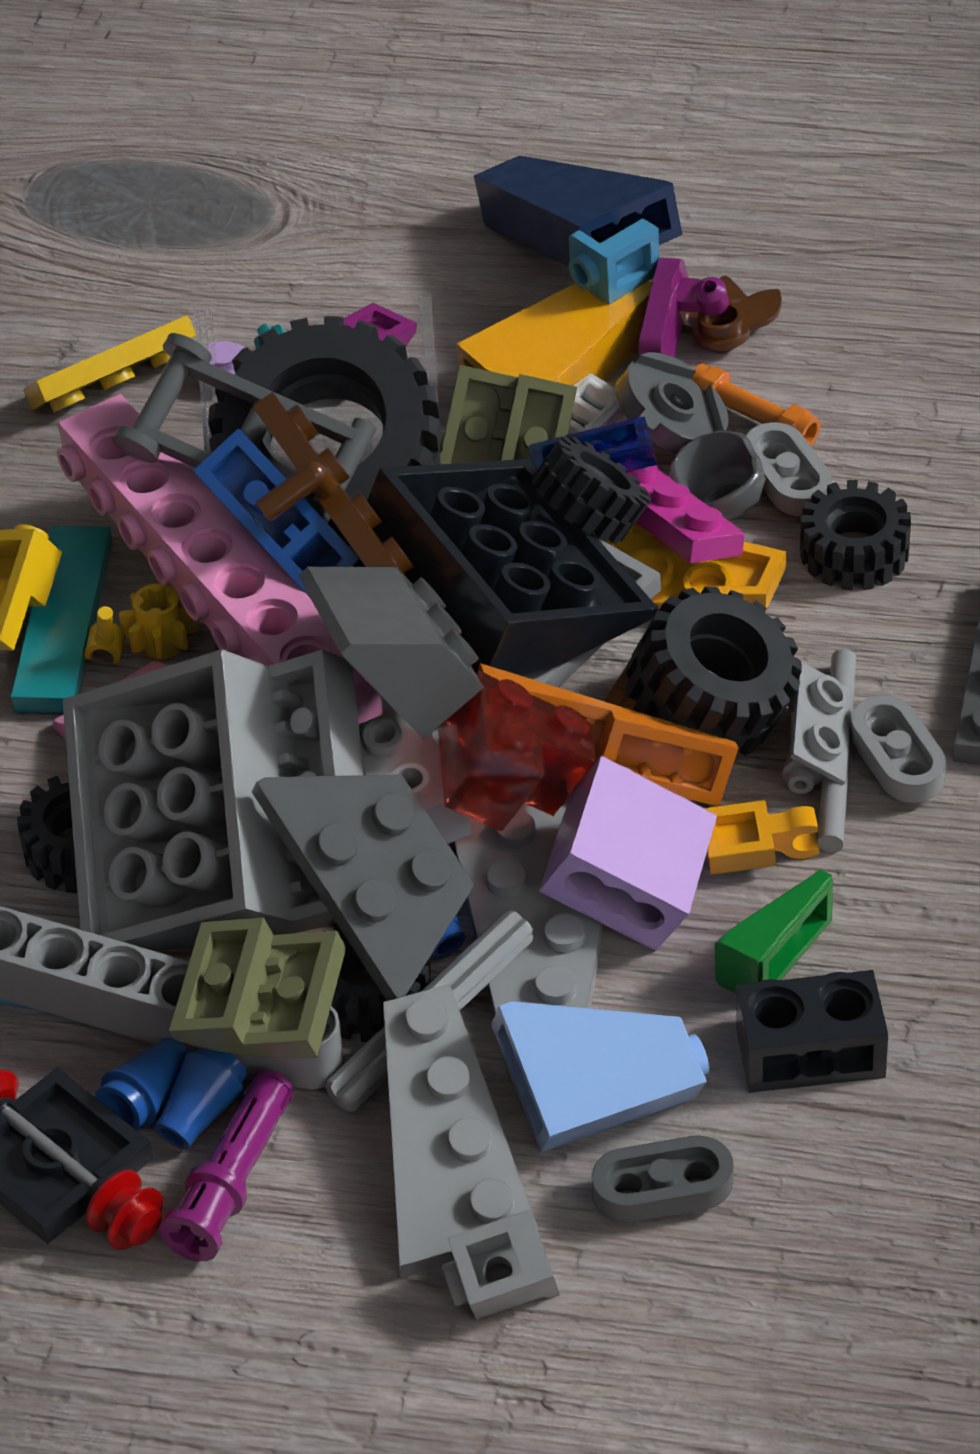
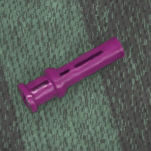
[159,1070,295,1261]

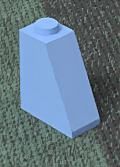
[491,1001,709,1153]

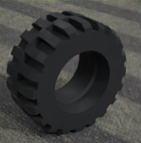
[208,316,443,546]

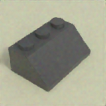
[298,567,484,740]

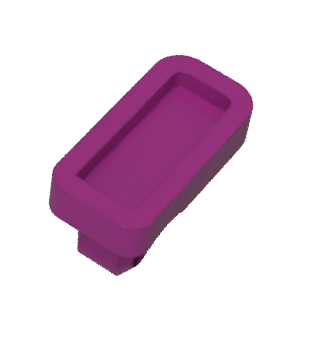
[639,257,729,358]

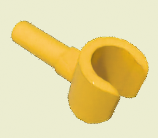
[84,606,126,665]

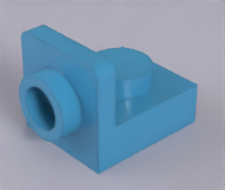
[569,218,659,304]

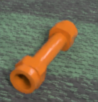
[691,364,821,446]

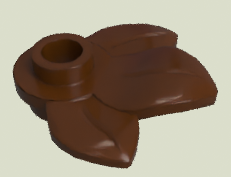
[681,276,782,352]

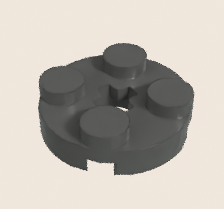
[615,352,728,454]

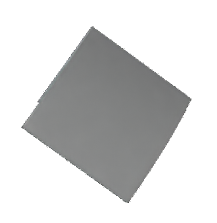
[63,649,364,951]

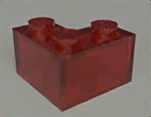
[438,670,596,832]

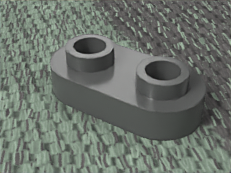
[592,1135,733,1222]

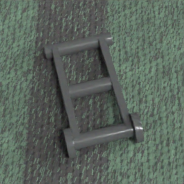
[112,333,376,523]

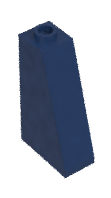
[473,155,683,267]

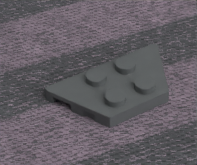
[252,774,474,1001]

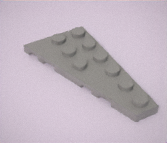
[453,759,604,1084]

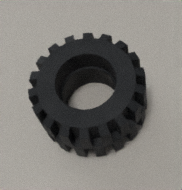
[625,586,802,756]

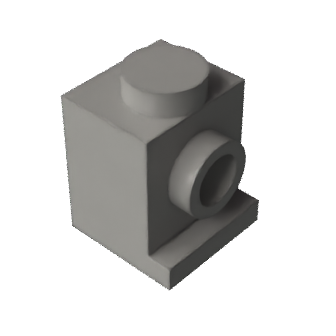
[442,1209,560,1320]

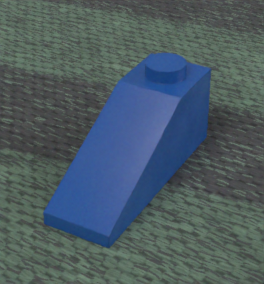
[193,428,366,596]

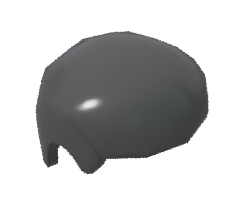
[669,430,766,520]

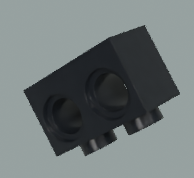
[736,970,888,1093]

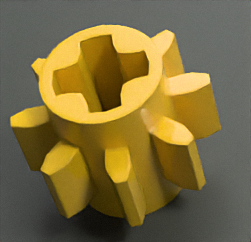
[119,583,199,660]

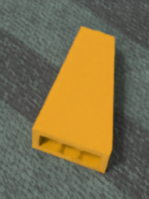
[456,280,653,386]

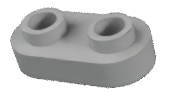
[746,422,832,517]
[851,695,946,803]

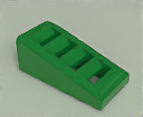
[714,869,833,994]

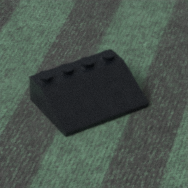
[367,459,659,678]

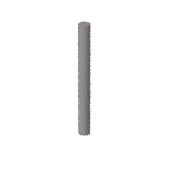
[817,649,856,853]

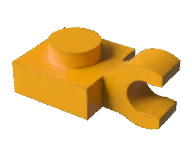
[704,800,819,875]

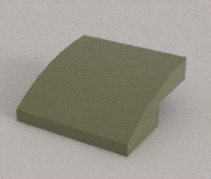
[440,365,577,470]
[169,918,346,1058]

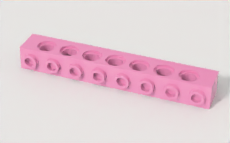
[57,393,383,724]

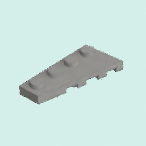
[383,984,537,1278]

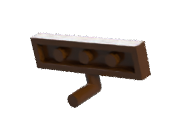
[252,392,414,579]

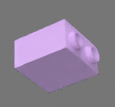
[539,756,717,951]

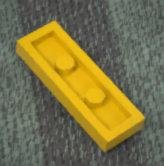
[23,315,197,413]

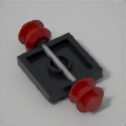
[0,1067,163,1250]

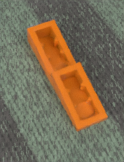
[463,663,738,806]

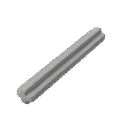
[325,910,533,1112]

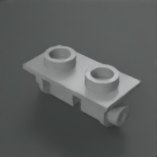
[782,661,852,794]

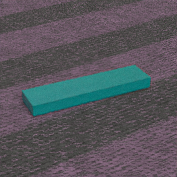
[11,525,113,713]

